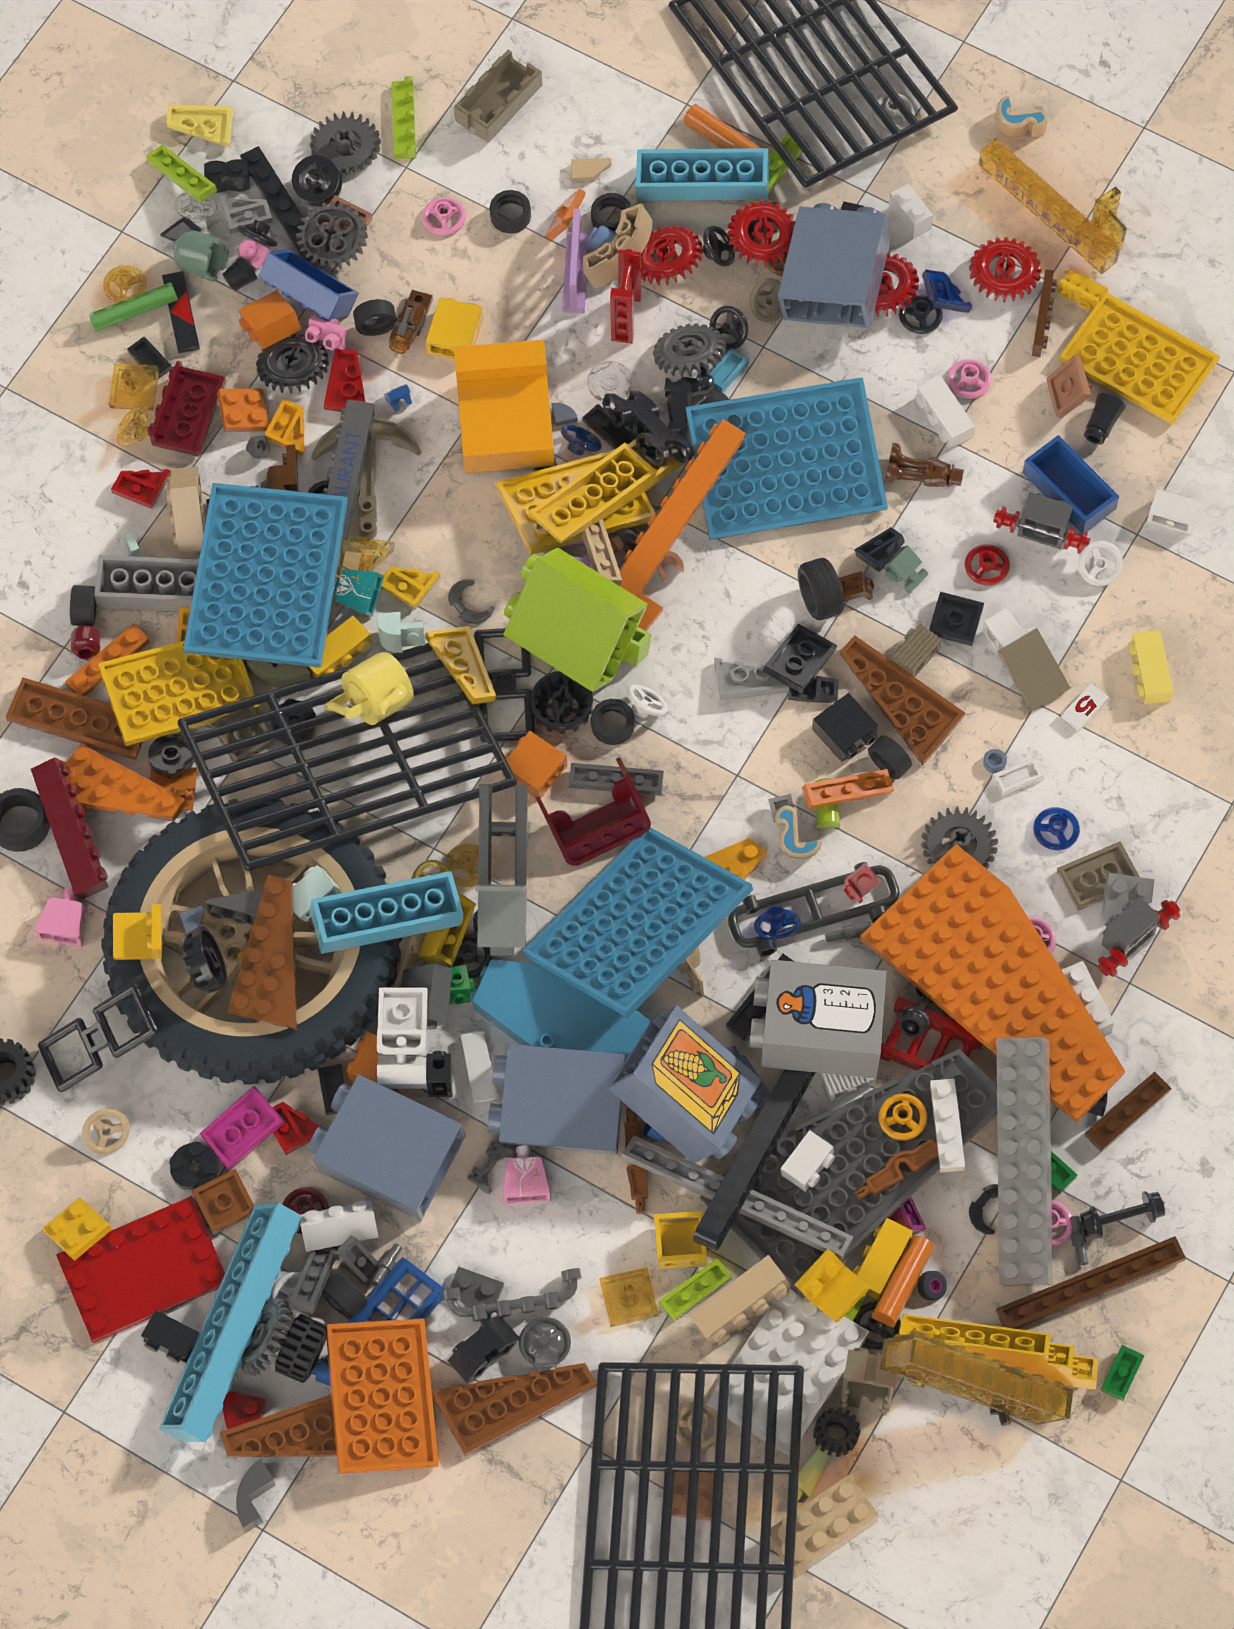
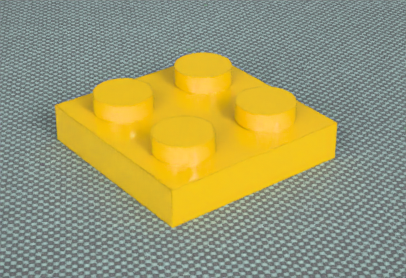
[42,1197,112,1261]

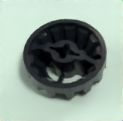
[531,671,593,734]
[180,927,228,994]

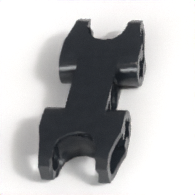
[602,390,694,466]

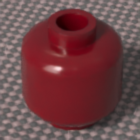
[71,625,101,660]

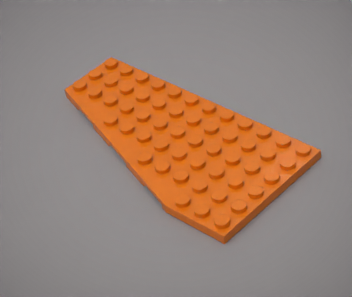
[860,844,1125,1123]

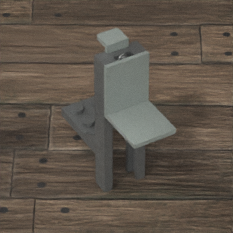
[475,784,530,956]

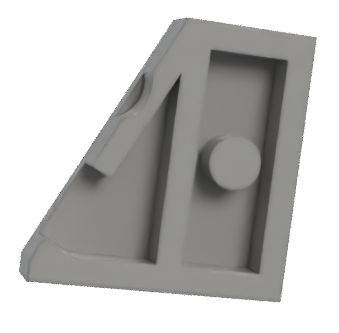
[219,194,273,233]
[1101,873,1155,918]

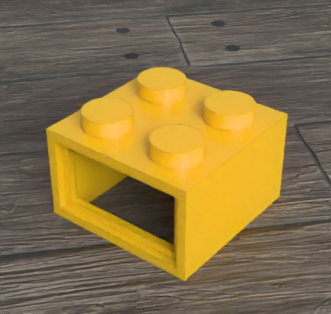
[654,1211,707,1270]

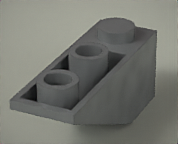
[205,889,263,925]

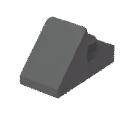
[335,1235,379,1286]

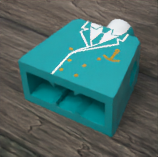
[334,569,384,617]

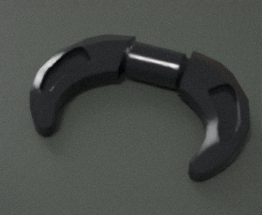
[968,1184,998,1235]

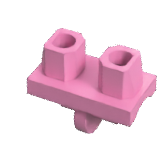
[238,239,270,269]
[305,315,347,351]

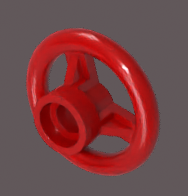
[964,544,1010,585]

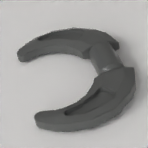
[448,579,494,624]

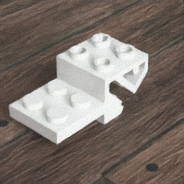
[377,988,428,1089]

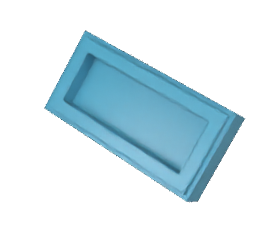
[709,348,749,393]

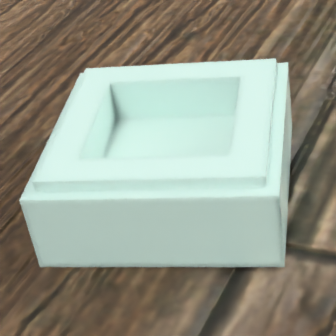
[123,530,141,557]

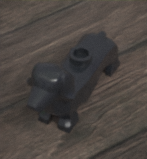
[664,367,714,436]

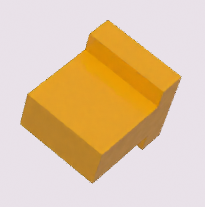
[454,340,554,473]

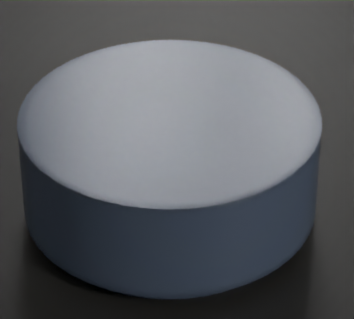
[983,749,1007,773]

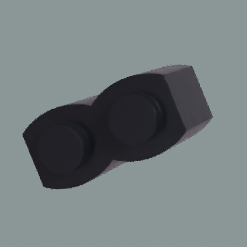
[204,159,250,193]

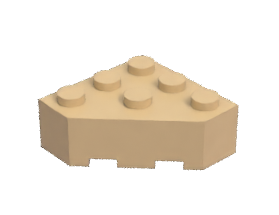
[166,466,205,554]

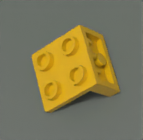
[113,904,162,960]
[794,1249,870,1323]

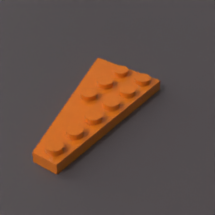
[39,744,188,821]

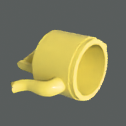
[325,652,414,725]

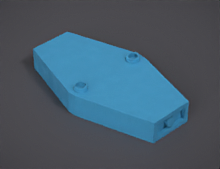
[470,960,650,1059]

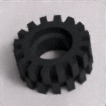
[813,1407,861,1457]

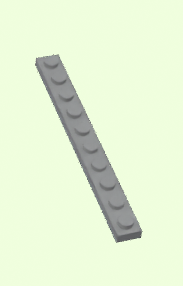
[622,1135,853,1260]

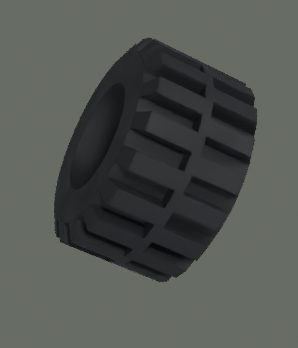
[0,1038,36,1105]
[275,1314,327,1383]

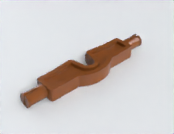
[624,1108,649,1215]
[854,1139,938,1201]

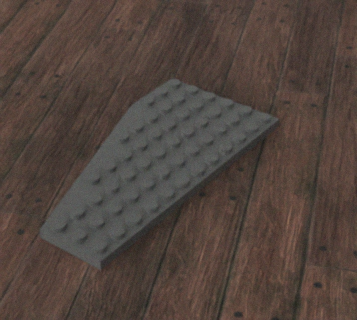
[700,1049,997,1299]

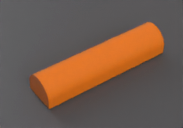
[684,104,760,149]
[871,1236,934,1328]

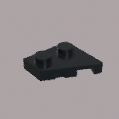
[854,527,905,572]

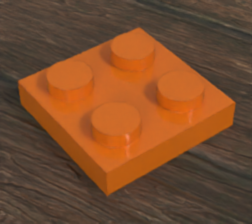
[217,388,269,432]

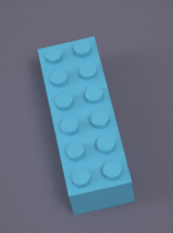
[635,148,769,201]
[310,871,464,954]

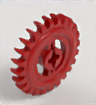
[727,200,796,268]
[641,225,703,286]
[969,237,1042,303]
[875,252,919,317]

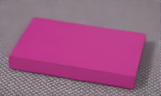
[199,1086,285,1171]

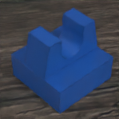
[383,384,412,411]

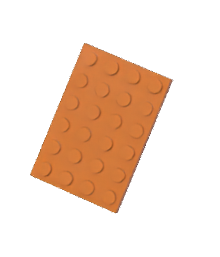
[326,1319,439,1475]

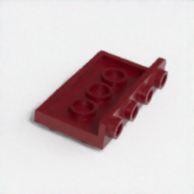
[148,361,226,457]

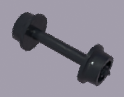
[899,987,934,1037]
[1080,1191,1165,1238]

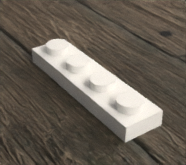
[930,1079,965,1173]

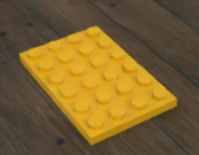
[1059,292,1220,425]
[496,450,656,556]
[98,641,259,746]

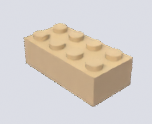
[689,1255,791,1346]
[770,1474,879,1578]

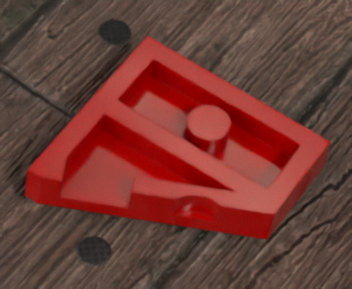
[111,469,171,509]
[273,1101,321,1155]

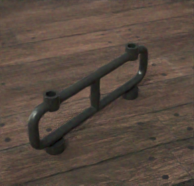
[728,862,900,957]

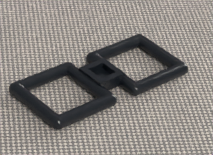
[474,628,535,743]
[38,983,159,1093]

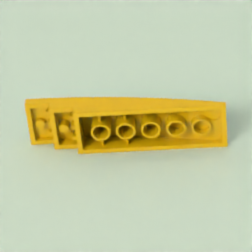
[529,439,683,544]
[898,1314,1098,1390]

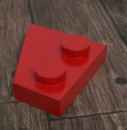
[222,1391,267,1430]

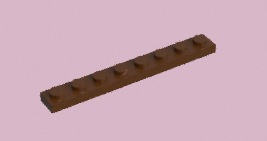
[996,1236,1186,1329]

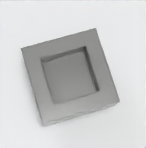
[768,794,795,822]

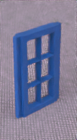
[347,1257,445,1323]

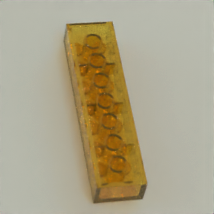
[880,1331,1073,1425]

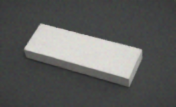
[461,1030,498,1104]

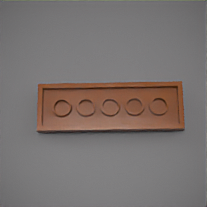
[6,677,143,760]

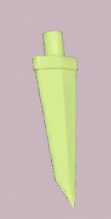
[797,1432,842,1502]

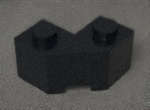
[448,1317,520,1383]

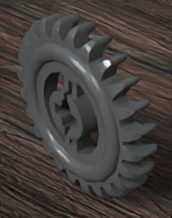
[310,111,381,175]
[653,323,726,378]
[921,806,998,869]
[241,1298,293,1376]

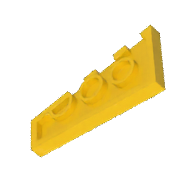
[425,626,496,704]

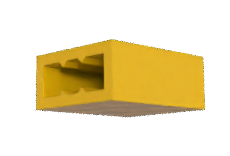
[426,297,483,359]

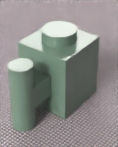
[883,545,929,593]

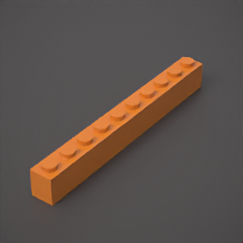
[619,419,746,597]

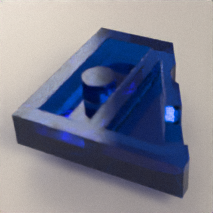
[922,269,973,313]

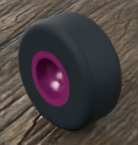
[917,1271,947,1301]

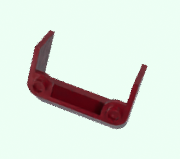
[536,757,651,866]

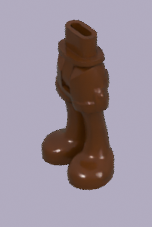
[885,443,964,487]

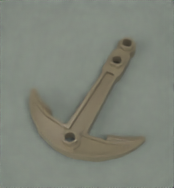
[311,417,422,540]

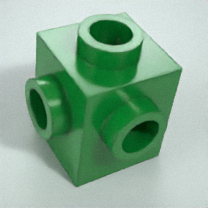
[448,965,474,1005]

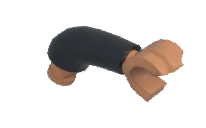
[610,528,684,581]

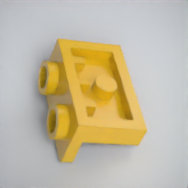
[1057,269,1109,311]

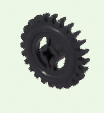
[256,334,329,394]

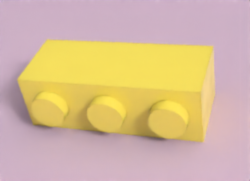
[1128,630,1173,705]

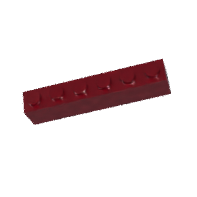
[30,757,109,899]

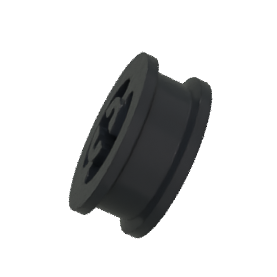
[292,155,343,207]

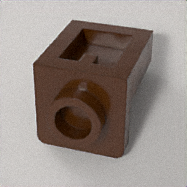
[839,571,874,602]

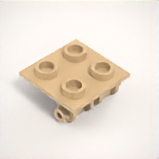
[678,946,704,997]

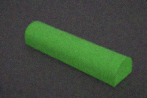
[89,283,178,332]

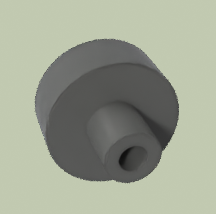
[246,435,270,458]

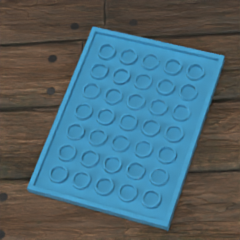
[685,377,888,540]
[183,483,348,668]
[522,827,753,1018]

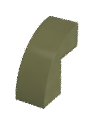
[247,660,311,688]

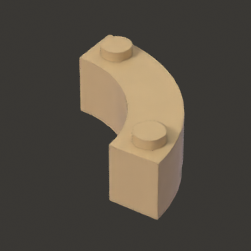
[583,203,652,288]

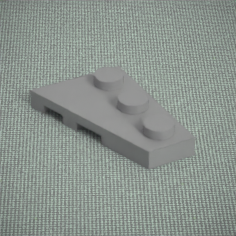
[714,658,789,700]

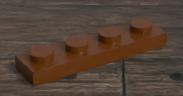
[1032,269,1057,357]
[1085,1071,1172,1153]

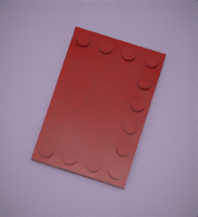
[56,1196,225,1343]

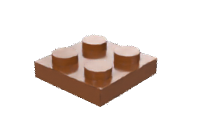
[192,1169,254,1235]

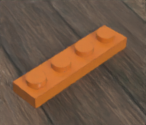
[65,623,150,696]
[802,769,894,809]

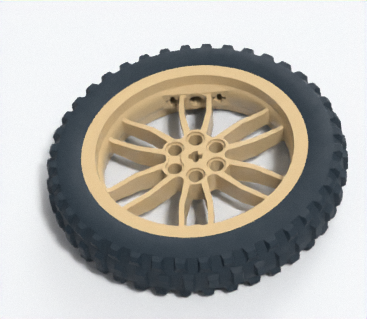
[101,799,402,1084]

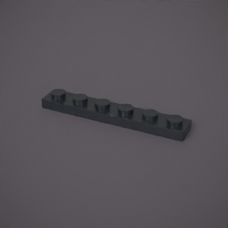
[240,146,320,256]

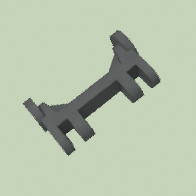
[467,1141,517,1194]

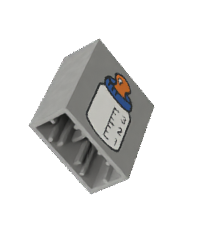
[749,960,887,1078]

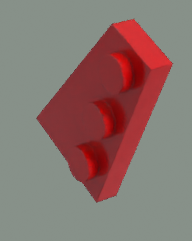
[323,348,366,412]

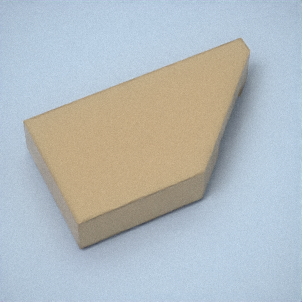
[571,158,612,182]

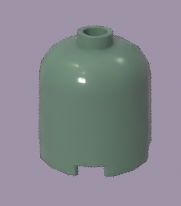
[173,230,229,281]

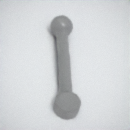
[851,937,890,966]

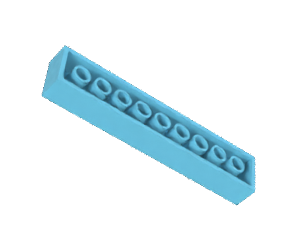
[159,1203,302,1442]

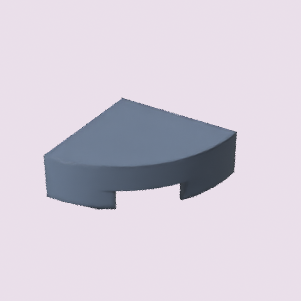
[551,403,578,426]
[179,906,204,933]

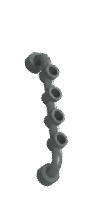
[440,1268,582,1322]

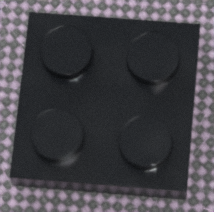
[929,591,984,646]

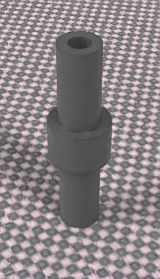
[825,922,872,943]
[1070,1216,1088,1265]
[371,1244,402,1287]

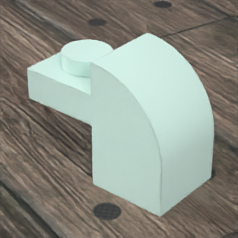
[377,612,425,653]

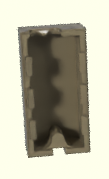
[454,50,542,143]
[840,1348,899,1415]

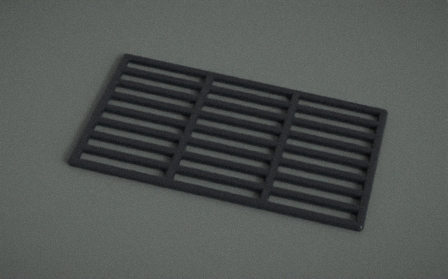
[668,0,958,188]
[177,643,517,871]
[579,1362,804,1629]

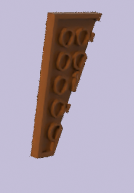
[840,635,965,766]
[227,875,298,1030]
[431,1363,597,1456]
[220,1394,337,1458]

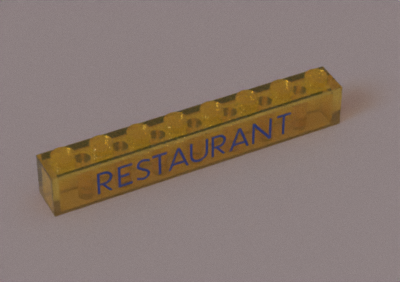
[979,138,1120,274]

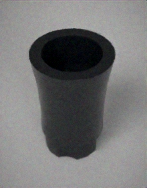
[1084,393,1126,445]

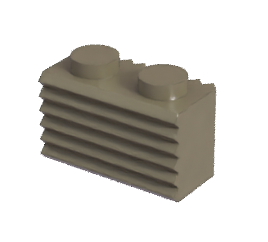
[890,624,942,677]

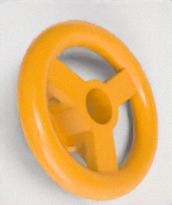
[879,1094,927,1141]

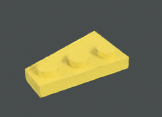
[166,105,233,148]

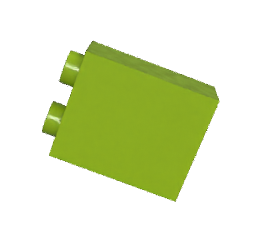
[503,547,648,692]

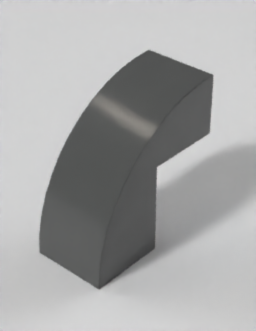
[236,1459,276,1533]

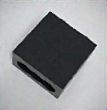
[812,692,878,762]

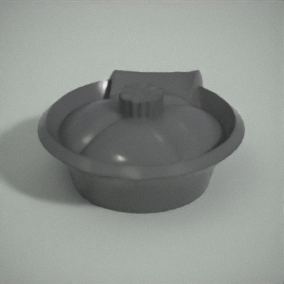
[519,1317,571,1369]

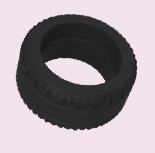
[797,558,844,621]
[0,788,50,852]

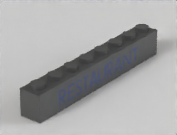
[323,400,376,575]

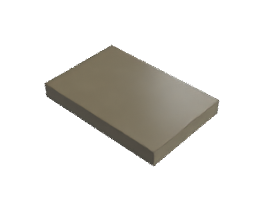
[997,628,1071,711]
[1057,841,1140,911]

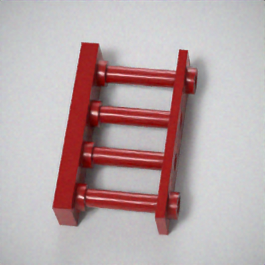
[610,249,641,344]
[880,996,984,1071]

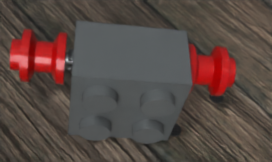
[993,492,1091,554]
[1098,897,1180,977]

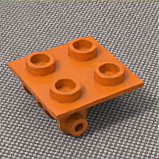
[150,767,198,811]

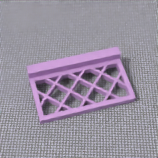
[562,209,589,313]

